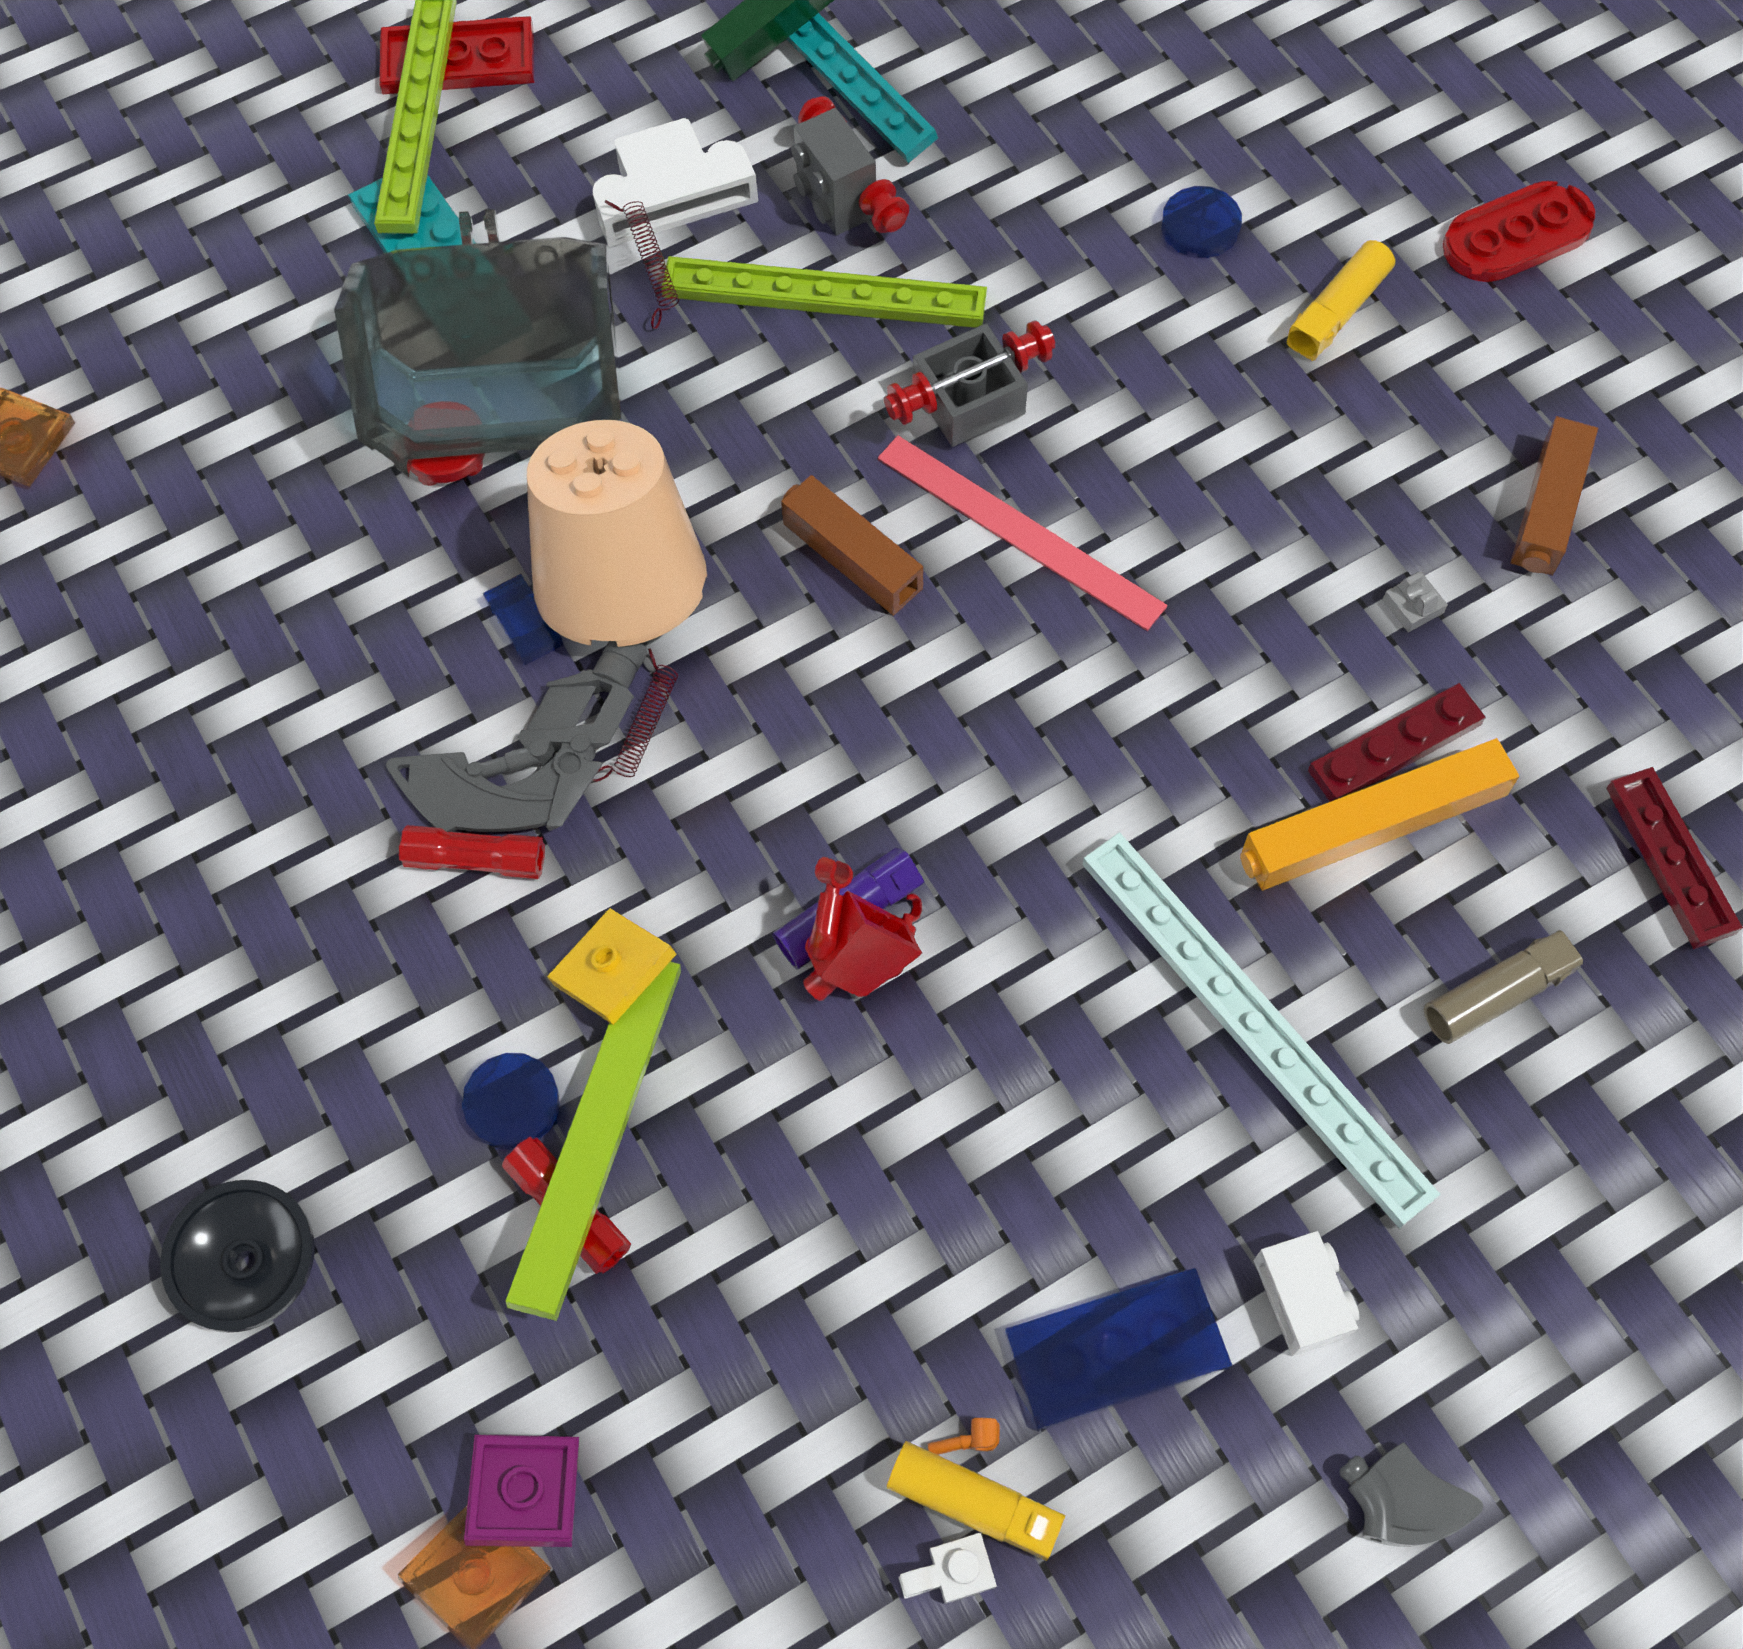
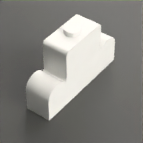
[593,118,758,247]

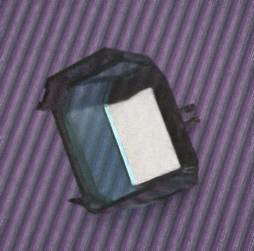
[334,209,621,477]

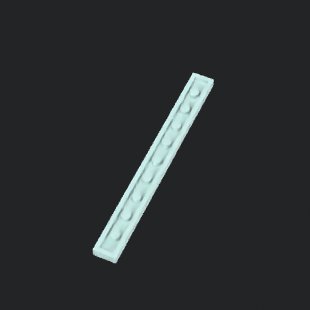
[1082,832,1441,1229]

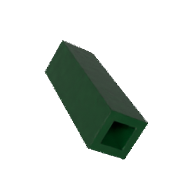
[701,0,834,81]

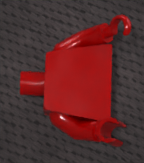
[803,857,922,1001]

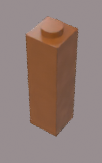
[1510,416,1598,576]
[781,475,923,616]

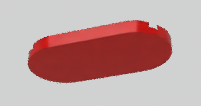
[1443,181,1595,282]

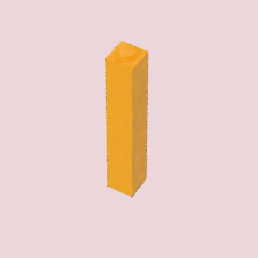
[1240,738,1520,891]

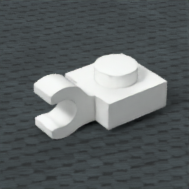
[898,1532,997,1604]

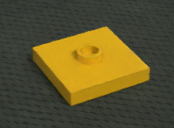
[547,908,677,1025]

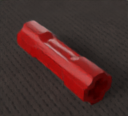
[399,825,545,879]
[502,1137,631,1274]

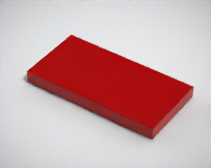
[379,16,534,95]

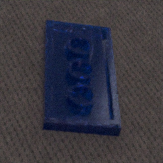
[1005,1268,1232,1431]

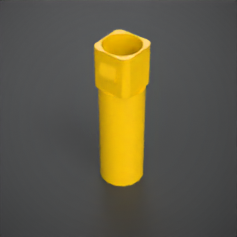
[1287,240,1395,361]
[886,1441,1066,1561]

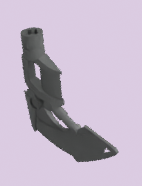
[386,641,647,832]

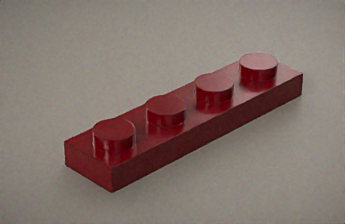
[1308,683,1486,802]
[1606,767,1743,949]

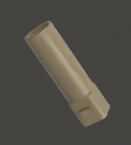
[1424,930,1583,1044]

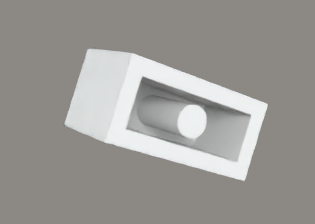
[1254,1231,1359,1357]

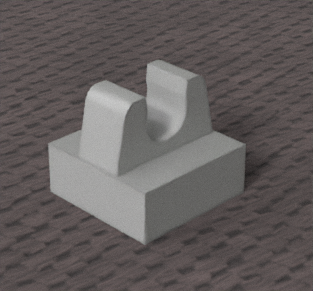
[1383,572,1448,633]

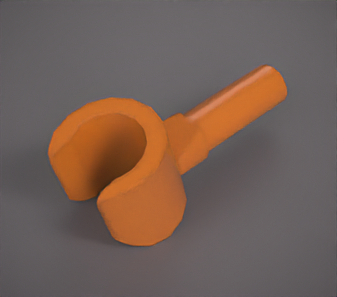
[928,1418,1000,1455]

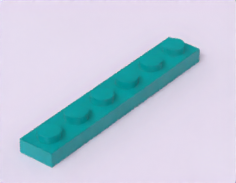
[786,13,938,164]

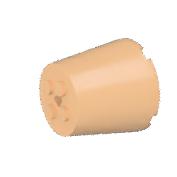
[527,420,707,647]

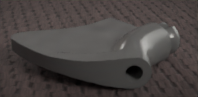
[1339,1442,1483,1547]

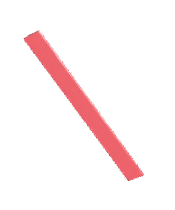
[878,435,1168,631]

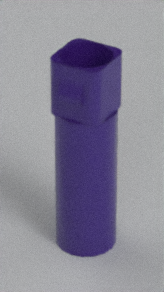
[772,847,925,970]

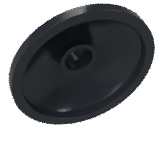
[160,1180,315,1333]

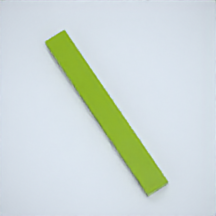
[374,0,457,233]
[661,256,987,328]
[505,962,681,1321]

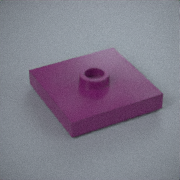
[464,1435,579,1547]

